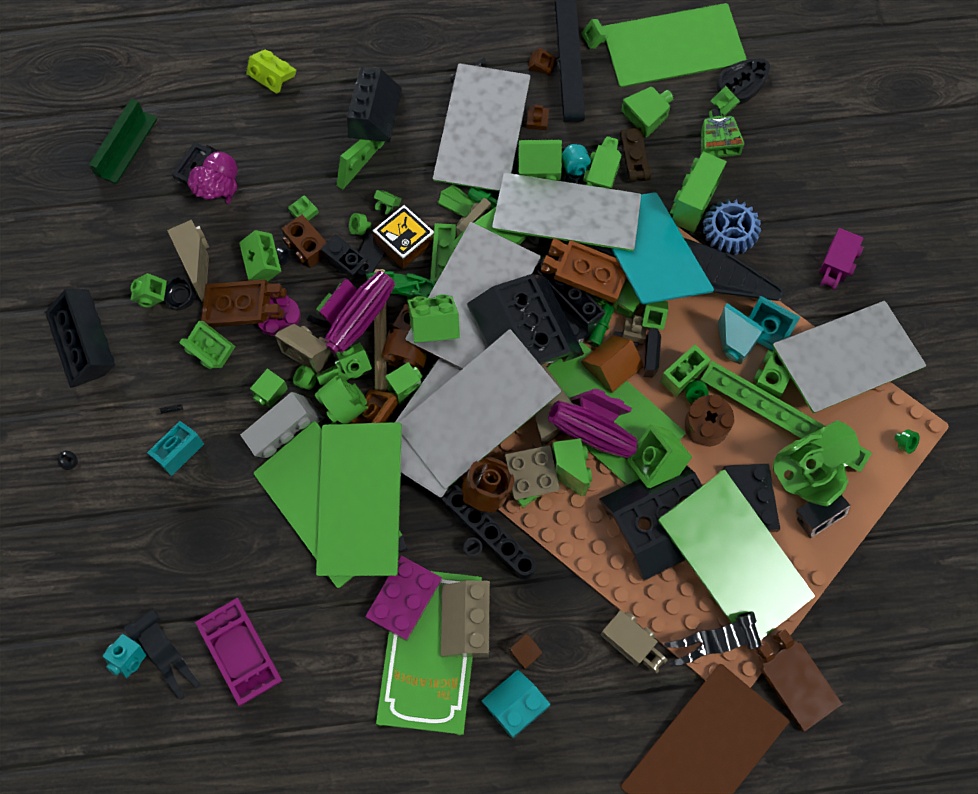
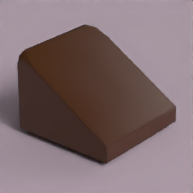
[527,47,556,75]
[509,633,543,669]

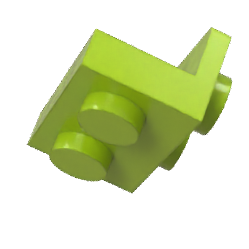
[246,50,296,93]

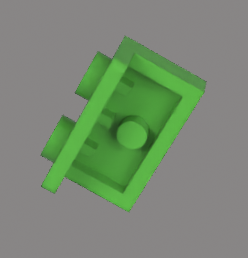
[179,321,236,369]

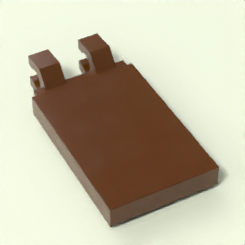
[201,279,287,327]
[754,629,842,732]

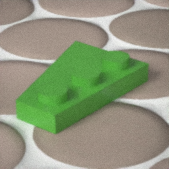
[337,139,385,190]

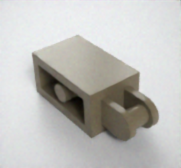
[601,610,668,674]

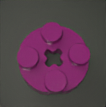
[258,295,301,338]

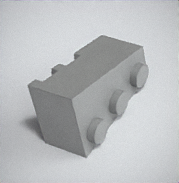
[240,392,324,458]

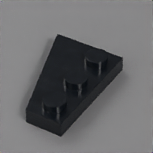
[722,463,780,532]

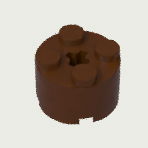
[381,329,429,373]
[685,395,734,447]
[462,457,514,513]

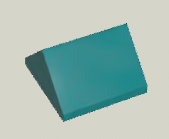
[749,296,800,350]
[147,421,204,476]

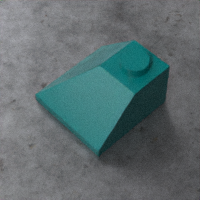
[717,303,764,364]

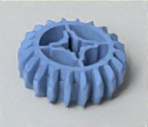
[703,199,761,255]

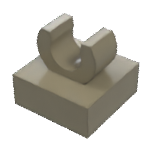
[622,315,647,344]

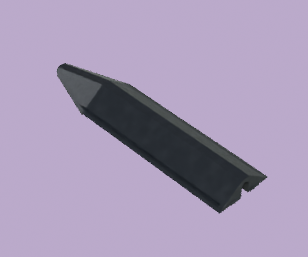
[585,237,784,301]

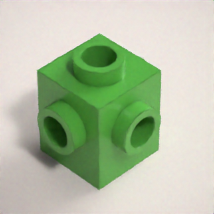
[131,273,167,308]
[335,343,372,379]

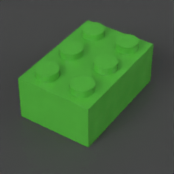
[670,151,727,233]

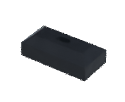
[172,142,213,185]
[643,328,661,378]

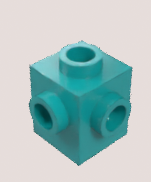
[102,634,146,678]

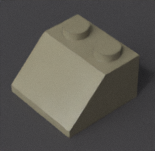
[275,324,332,374]

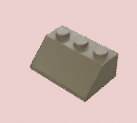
[441,581,490,657]

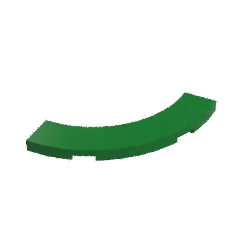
[366,271,436,298]

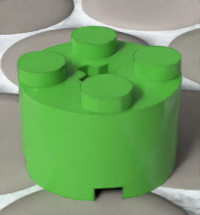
[315,372,368,424]

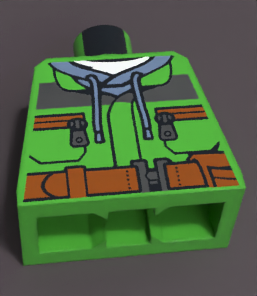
[701,109,744,157]

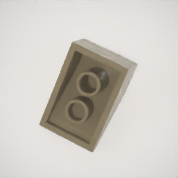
[167,220,209,302]

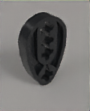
[717,59,770,104]

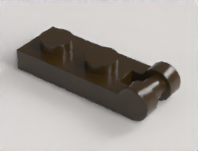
[620,128,651,182]

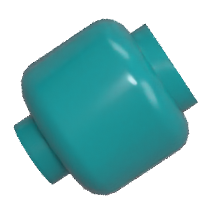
[562,144,591,176]

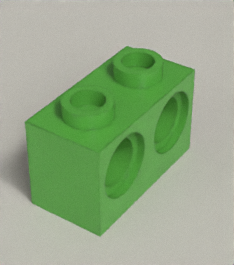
[753,349,790,399]
[385,362,422,407]

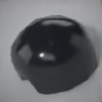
[164,277,196,310]

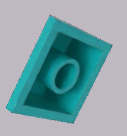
[481,670,551,739]

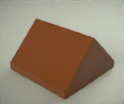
[581,335,644,393]
[349,389,399,424]

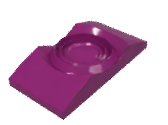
[195,598,283,706]

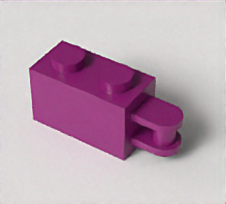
[819,228,864,290]

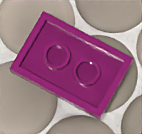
[365,555,442,641]

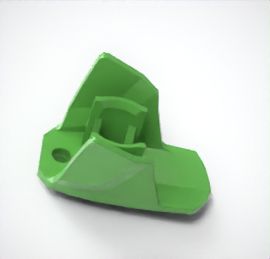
[772,420,860,506]

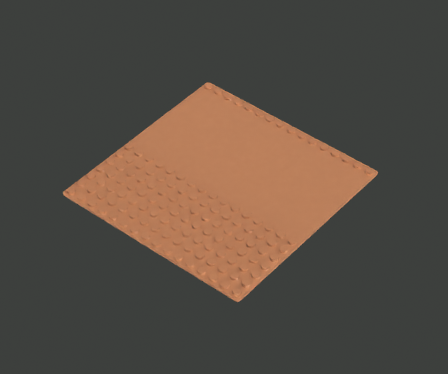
[459,226,949,688]

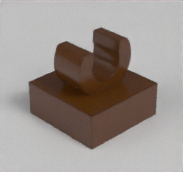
[526,105,549,131]

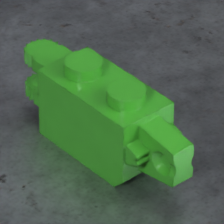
[583,136,621,189]

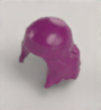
[187,151,238,204]

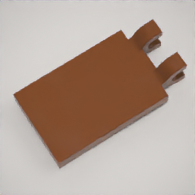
[541,238,626,304]

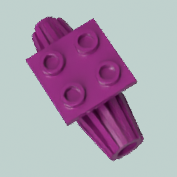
[319,271,395,354]
[548,389,637,458]

